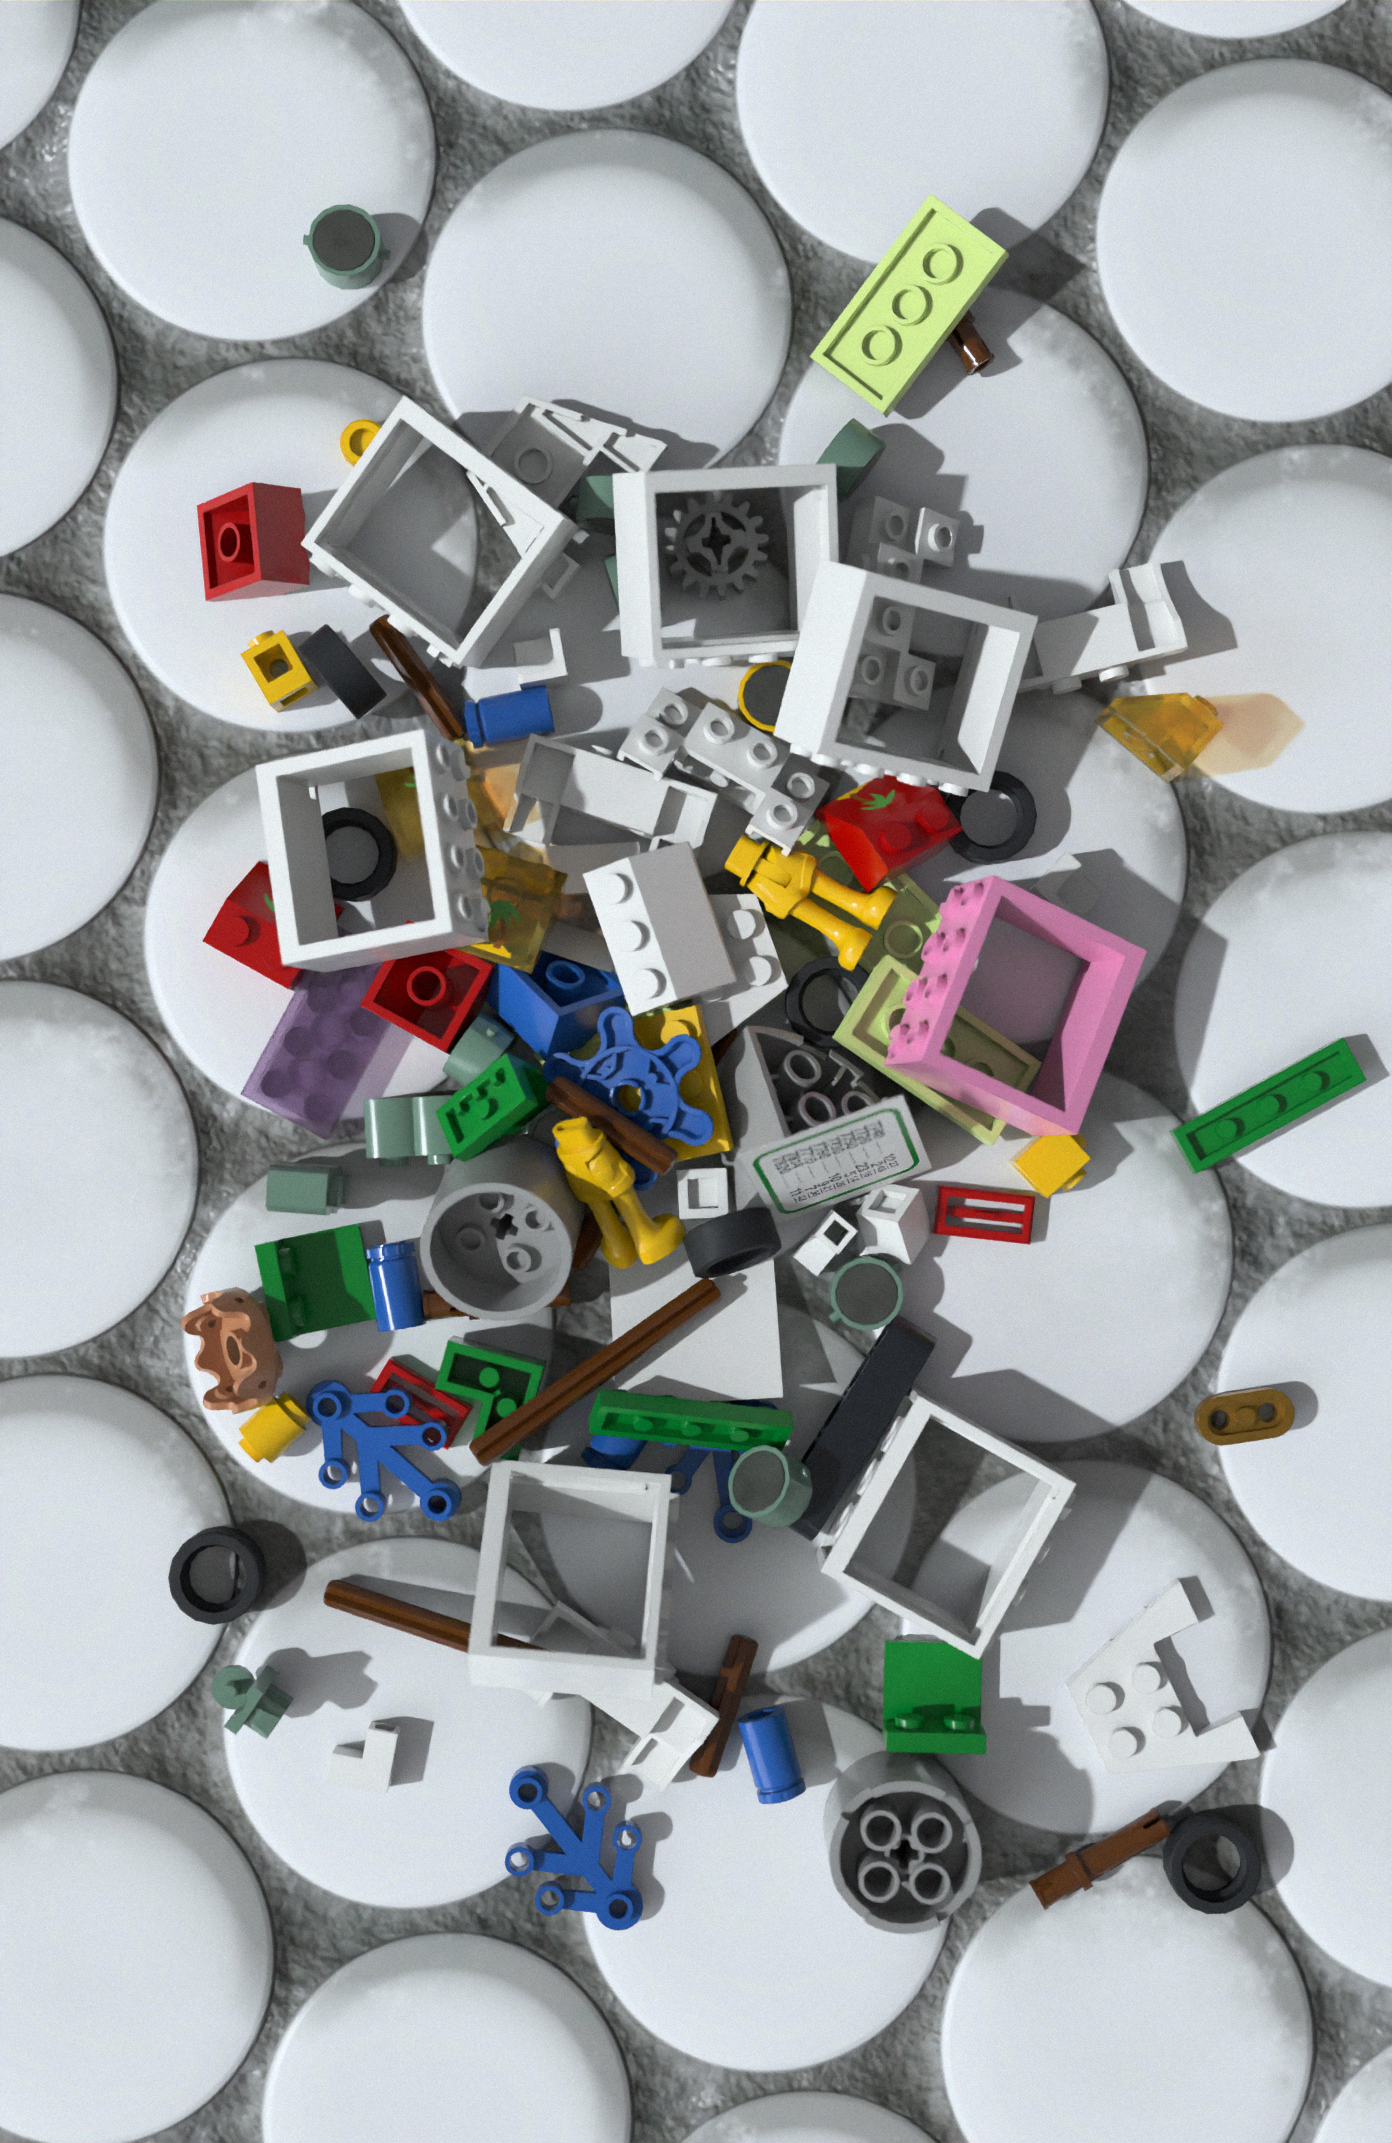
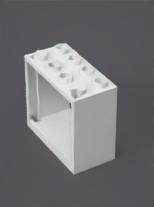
[301,395,580,669]
[612,463,839,669]
[773,558,1038,797]
[255,729,491,973]
[816,1386,1077,1660]
[468,1459,680,1701]

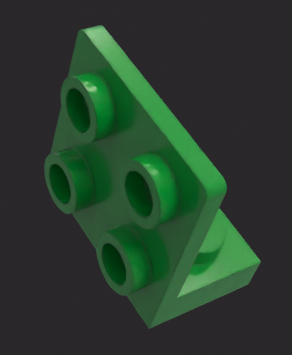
[435,1053,552,1162]
[254,1224,376,1343]
[882,1640,986,1754]

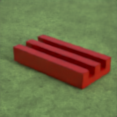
[932,1185,1035,1245]
[370,1357,474,1450]

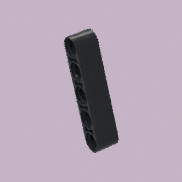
[787,1314,937,1541]

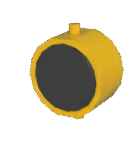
[737,660,792,738]

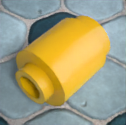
[238,1391,312,1463]

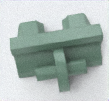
[211,1665,294,1739]

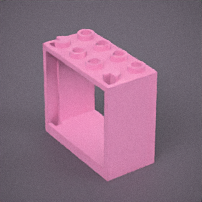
[884,875,1147,1136]

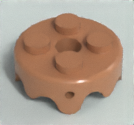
[181,1287,283,1415]

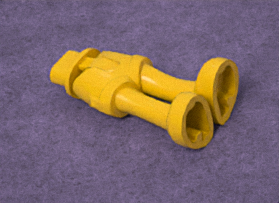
[724,834,898,972]
[552,1117,686,1269]

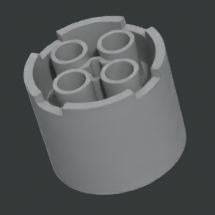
[420,1134,585,1321]
[823,1751,982,1934]

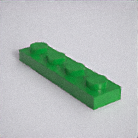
[1169,1037,1367,1174]
[589,1389,794,1452]

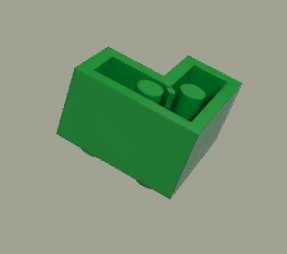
[435,1335,547,1461]

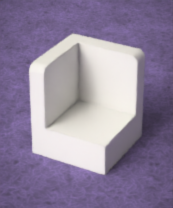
[513,628,570,690]
[1028,851,1102,918]
[676,1168,729,1219]
[856,1184,933,1264]

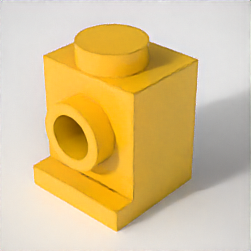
[240,630,319,713]

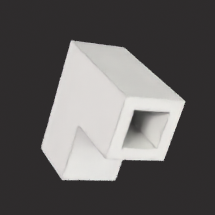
[793,1209,858,1276]
[326,1721,401,1795]

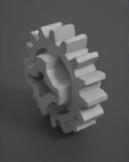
[664,492,769,601]

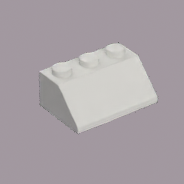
[583,841,738,1016]

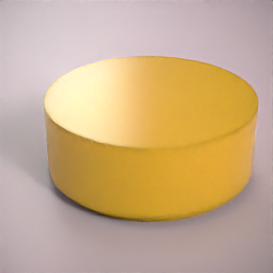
[340,419,382,468]

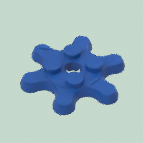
[543,1006,714,1191]

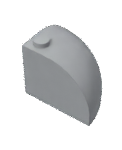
[720,1026,889,1210]

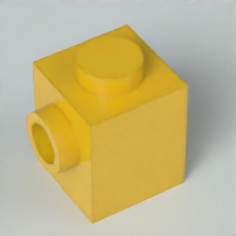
[1009,1132,1091,1198]

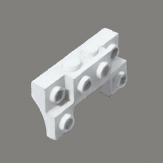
[844,496,960,711]
[971,559,1188,695]
[617,687,830,856]
[502,733,718,862]
[520,1600,719,1792]

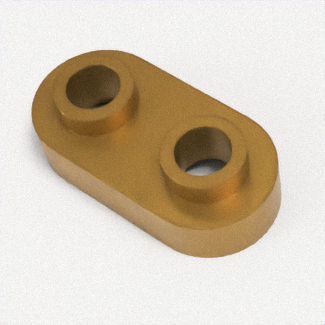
[1194,1387,1295,1446]

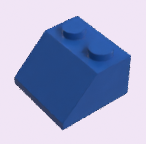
[485,946,627,1061]

